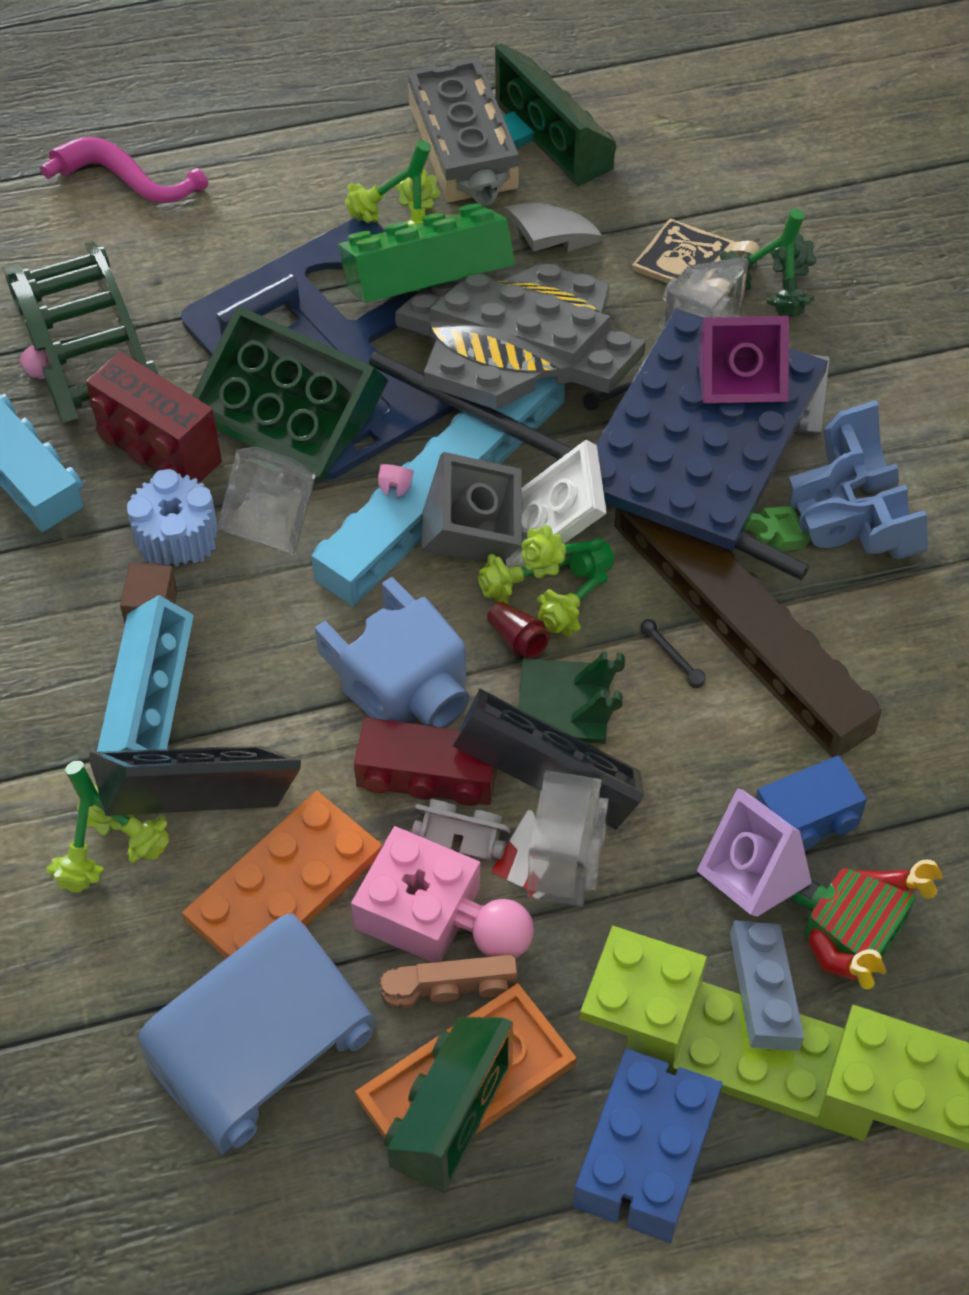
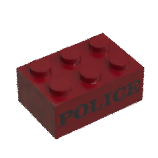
[86,351,222,484]

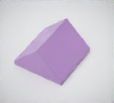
[697,788,812,917]

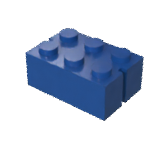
[573,1048,723,1244]

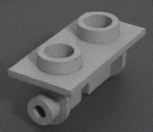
[412,799,511,862]

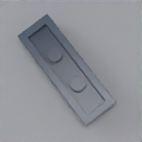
[730,920,804,1051]

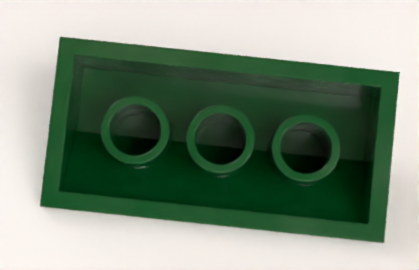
[495,43,616,186]

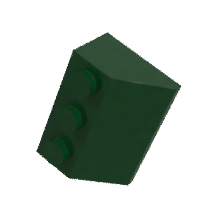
[384,1017,513,1194]

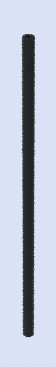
[369,351,809,581]

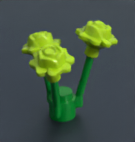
[478,525,614,637]

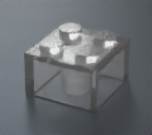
[527,770,609,907]

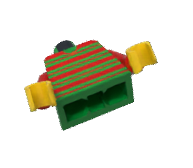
[791,860,943,990]

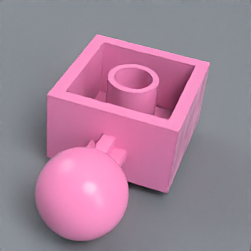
[351,826,534,963]

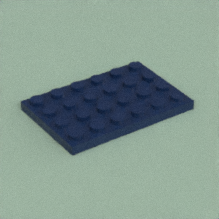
[596,308,828,551]

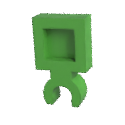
[744,506,811,552]

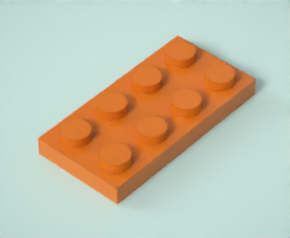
[182,790,383,959]
[355,983,577,1139]

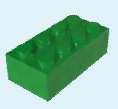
[338,204,515,303]

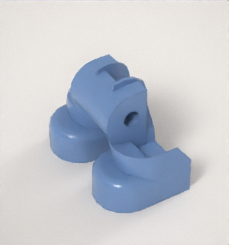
[789,400,928,559]

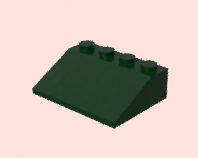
[192,305,389,480]

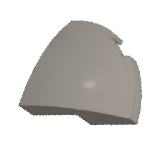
[504,203,603,252]

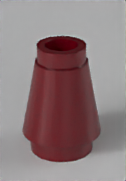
[487,602,550,659]

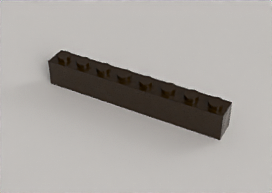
[614,507,882,758]

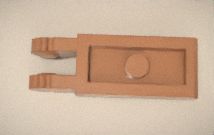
[379,955,517,1009]

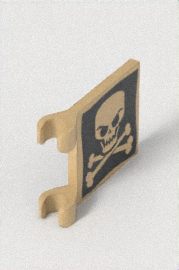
[632,219,759,309]

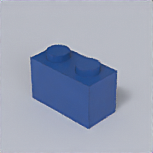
[756,755,867,851]

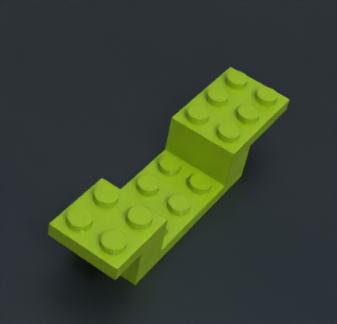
[580,925,969,1152]

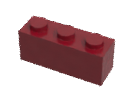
[354,717,497,806]

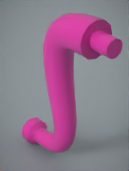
[40,137,208,204]

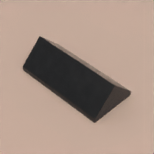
[453,688,645,829]
[89,746,301,816]

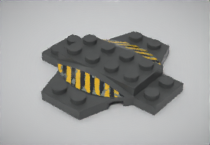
[396,263,646,409]

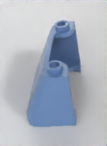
[138,914,376,1155]

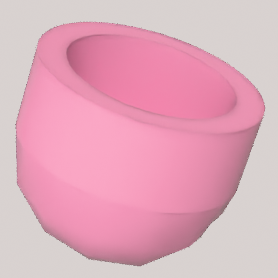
[19,345,49,379]
[378,464,414,497]

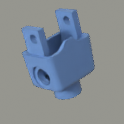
[315,577,470,728]

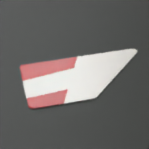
[492,810,550,891]

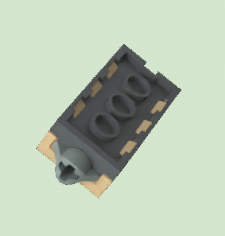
[407,57,519,206]

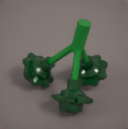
[716,209,817,317]

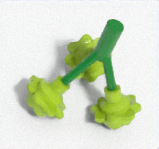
[345,140,441,226]
[46,761,170,892]

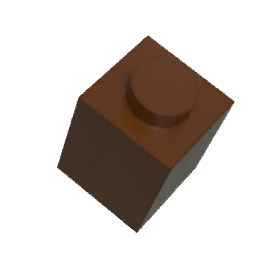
[120,563,178,623]

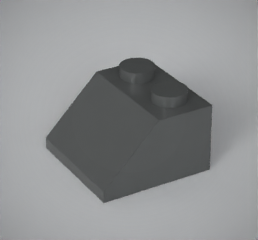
[422,452,522,563]

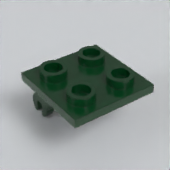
[518,652,625,744]

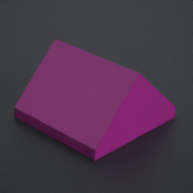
[698,316,789,403]

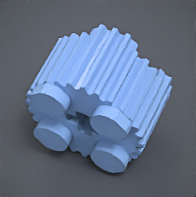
[127,469,218,567]

